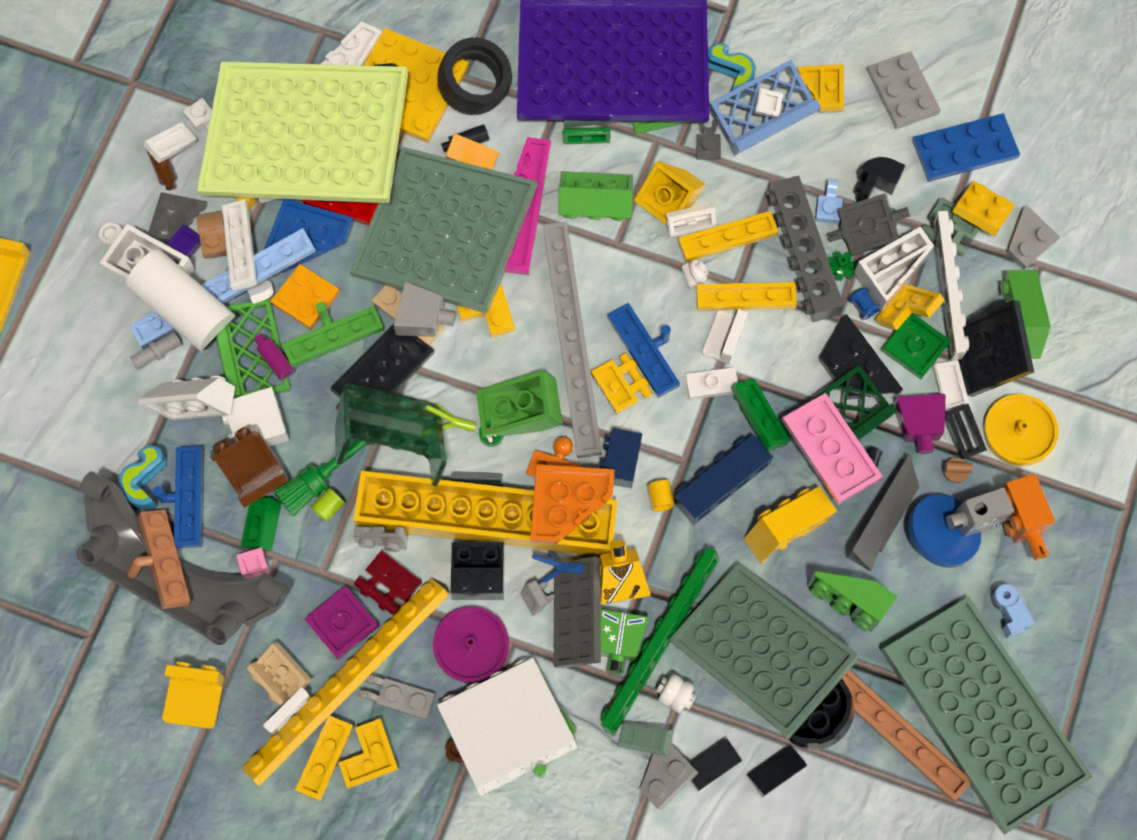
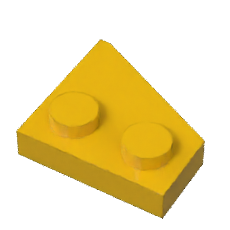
[798,64,844,112]

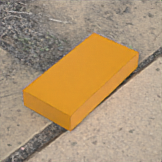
[445,133,499,170]

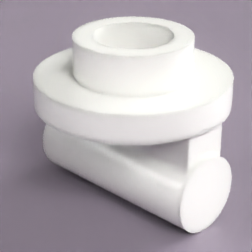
[681,260,708,290]

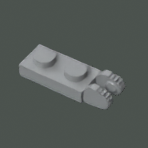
[357,675,436,720]

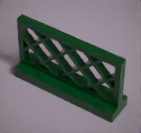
[780,365,898,473]

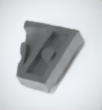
[147,192,207,243]

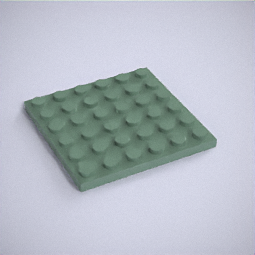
[350,147,538,314]

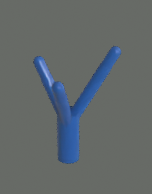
[532,551,583,585]

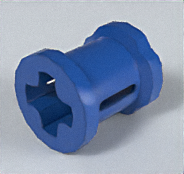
[849,287,881,320]

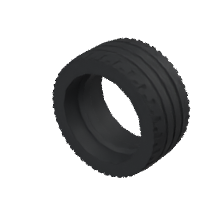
[437,37,512,115]

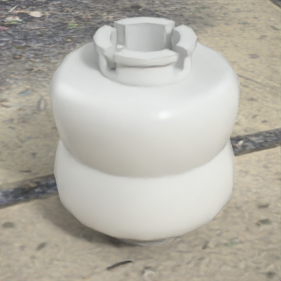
[656,674,697,713]

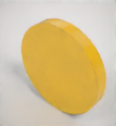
[983,394,1059,467]

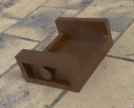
[210,424,288,508]

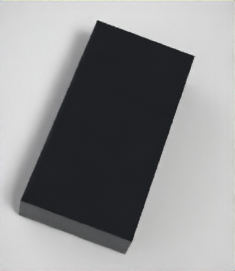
[690,739,742,792]

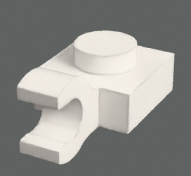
[183,98,212,132]

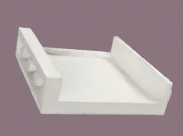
[437,658,577,796]

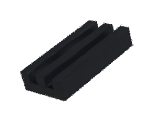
[945,403,987,459]

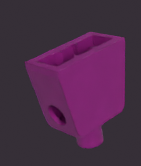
[893,394,946,454]

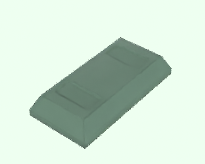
[618,721,674,756]

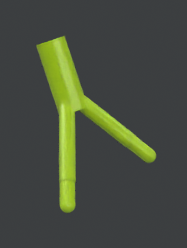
[422,402,476,436]

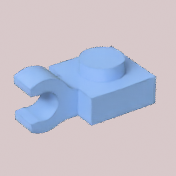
[815,178,843,224]

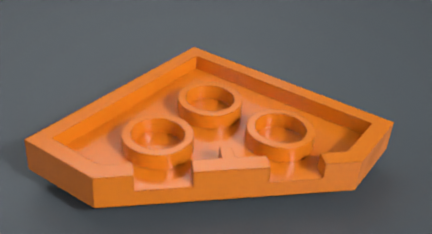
[530,464,614,544]

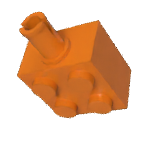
[1002,474,1056,561]

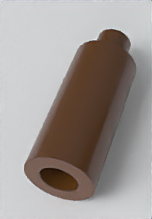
[147,151,176,191]

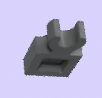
[696,119,721,160]

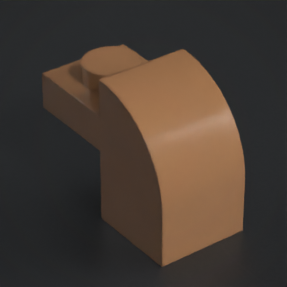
[196,210,227,259]

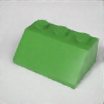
[558,171,633,221]

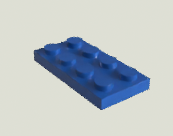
[912,113,1020,182]

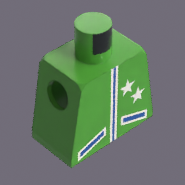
[601,609,649,674]

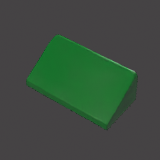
[562,127,611,144]
[240,497,281,551]

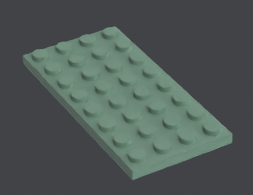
[881,596,1093,834]

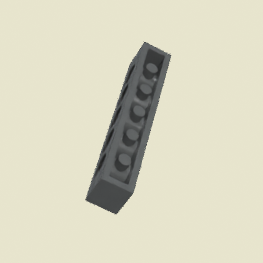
[767,175,844,322]

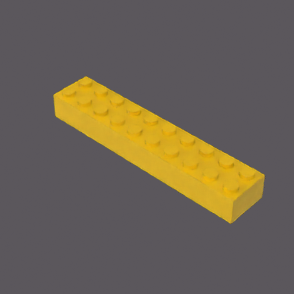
[353,471,618,556]

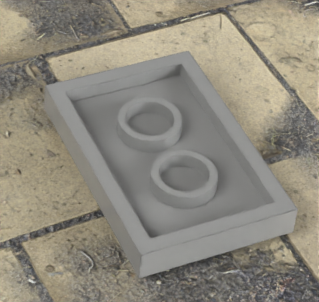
[867,51,941,129]

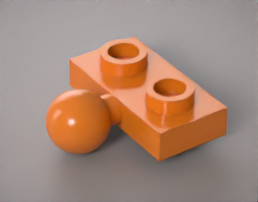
[526,437,583,478]

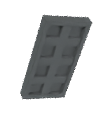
[554,557,601,669]

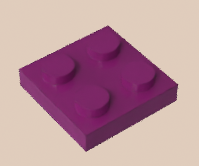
[304,586,379,660]

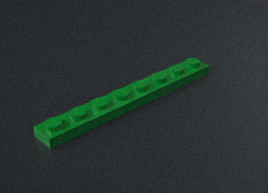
[601,547,720,737]

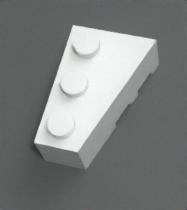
[854,227,934,311]

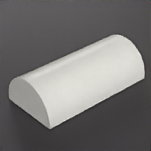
[126,249,235,352]

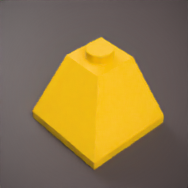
[634,161,706,225]

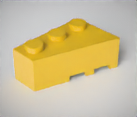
[744,486,837,564]

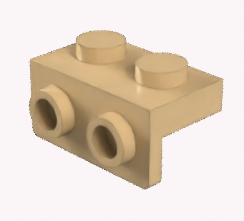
[246,642,312,705]

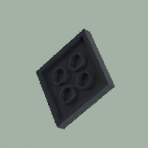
[960,300,1034,397]

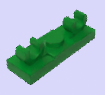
[731,379,791,452]

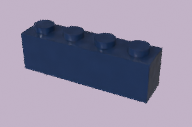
[674,434,773,526]

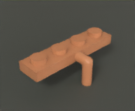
[127,510,190,609]

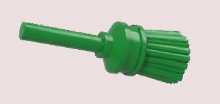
[273,437,367,517]

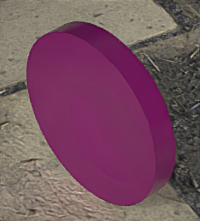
[433,607,509,684]

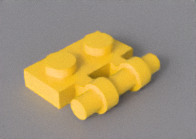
[591,353,653,415]

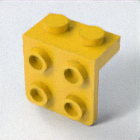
[162,662,225,729]

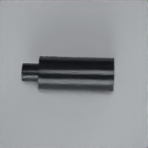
[441,124,490,152]

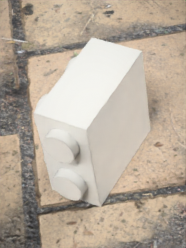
[222,387,289,447]

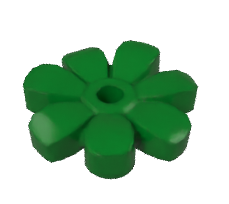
[828,251,857,281]

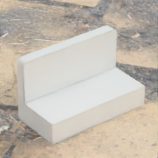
[702,309,748,364]

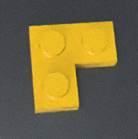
[456,284,515,338]
[875,284,945,331]
[339,718,399,789]

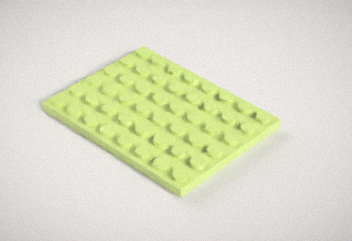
[197,62,408,203]

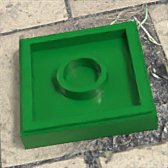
[881,313,949,380]

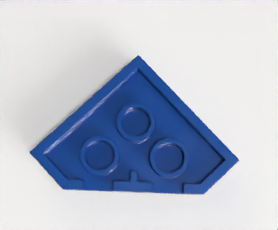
[264,199,354,273]

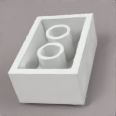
[99,224,195,285]

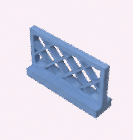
[709,60,821,156]

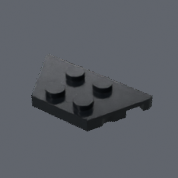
[819,314,903,400]

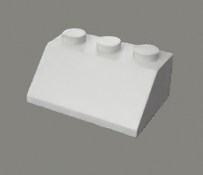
[138,376,235,420]

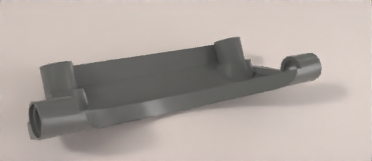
[76,471,289,645]

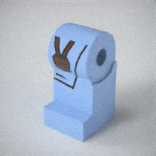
[991,584,1035,639]

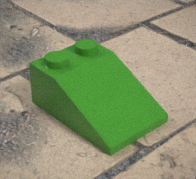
[476,370,563,437]

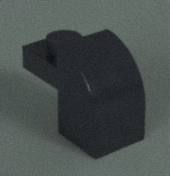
[855,157,906,203]

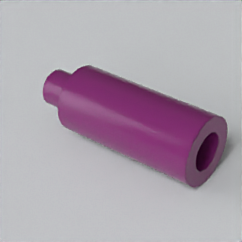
[254,334,294,380]

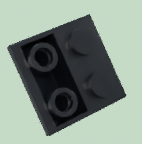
[450,542,504,600]

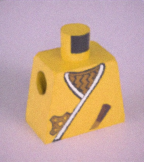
[600,540,651,604]

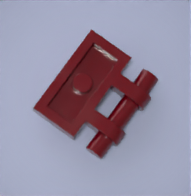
[354,550,422,616]

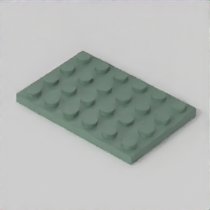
[669,563,859,739]

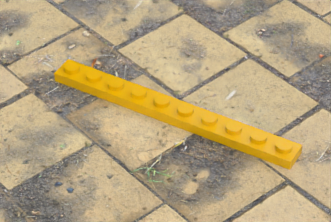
[242,579,449,786]

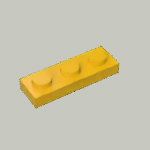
[295,715,354,802]

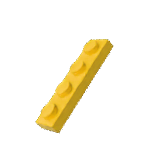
[678,211,779,263]
[696,282,797,311]

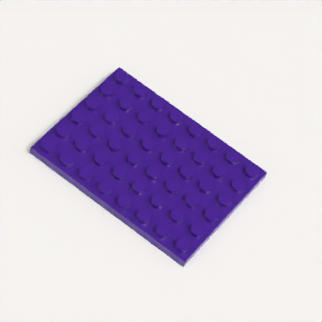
[517,0,709,122]

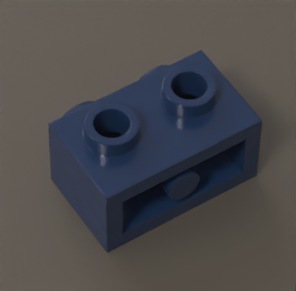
[599,428,643,489]

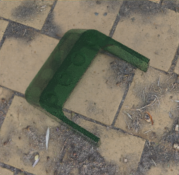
[335,383,446,486]

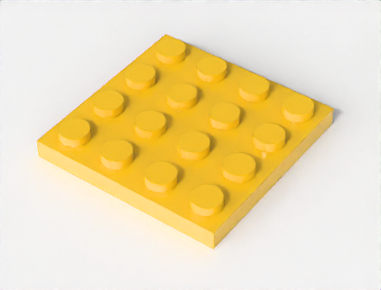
[364,28,470,144]

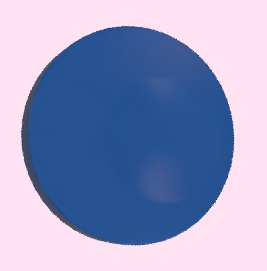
[908,494,981,568]

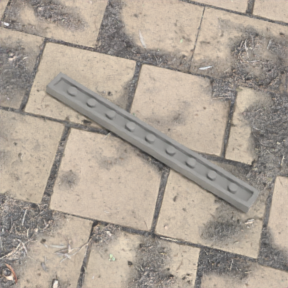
[543,222,602,458]

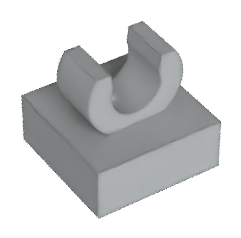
[520,580,555,616]

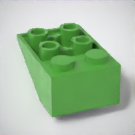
[808,571,898,632]

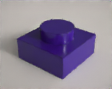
[168,225,201,258]

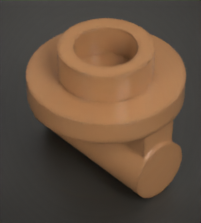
[944,458,973,483]

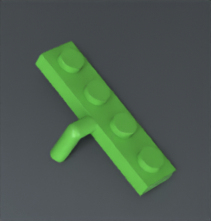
[282,302,384,368]

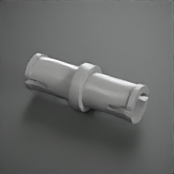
[130,331,182,370]

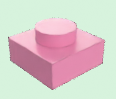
[237,547,270,575]

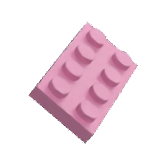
[782,393,883,505]

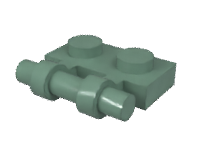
[922,197,980,256]

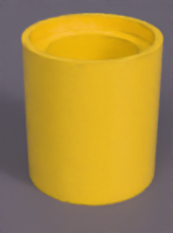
[647,480,675,512]

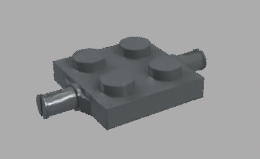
[827,193,911,256]

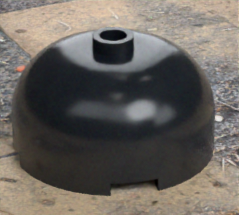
[781,679,854,750]

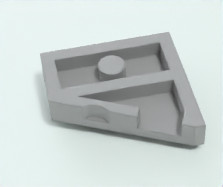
[1006,205,1060,270]
[353,526,408,552]
[640,745,698,811]

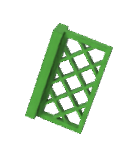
[215,299,290,399]

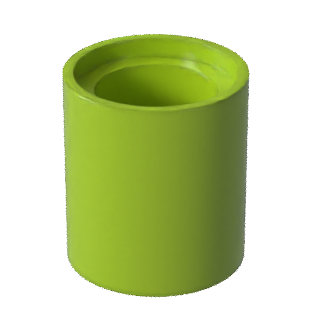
[310,488,345,522]

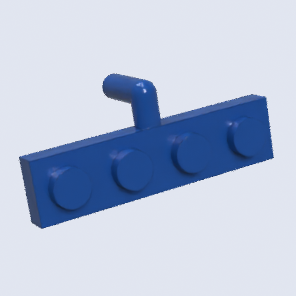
[607,303,680,398]
[152,446,203,548]

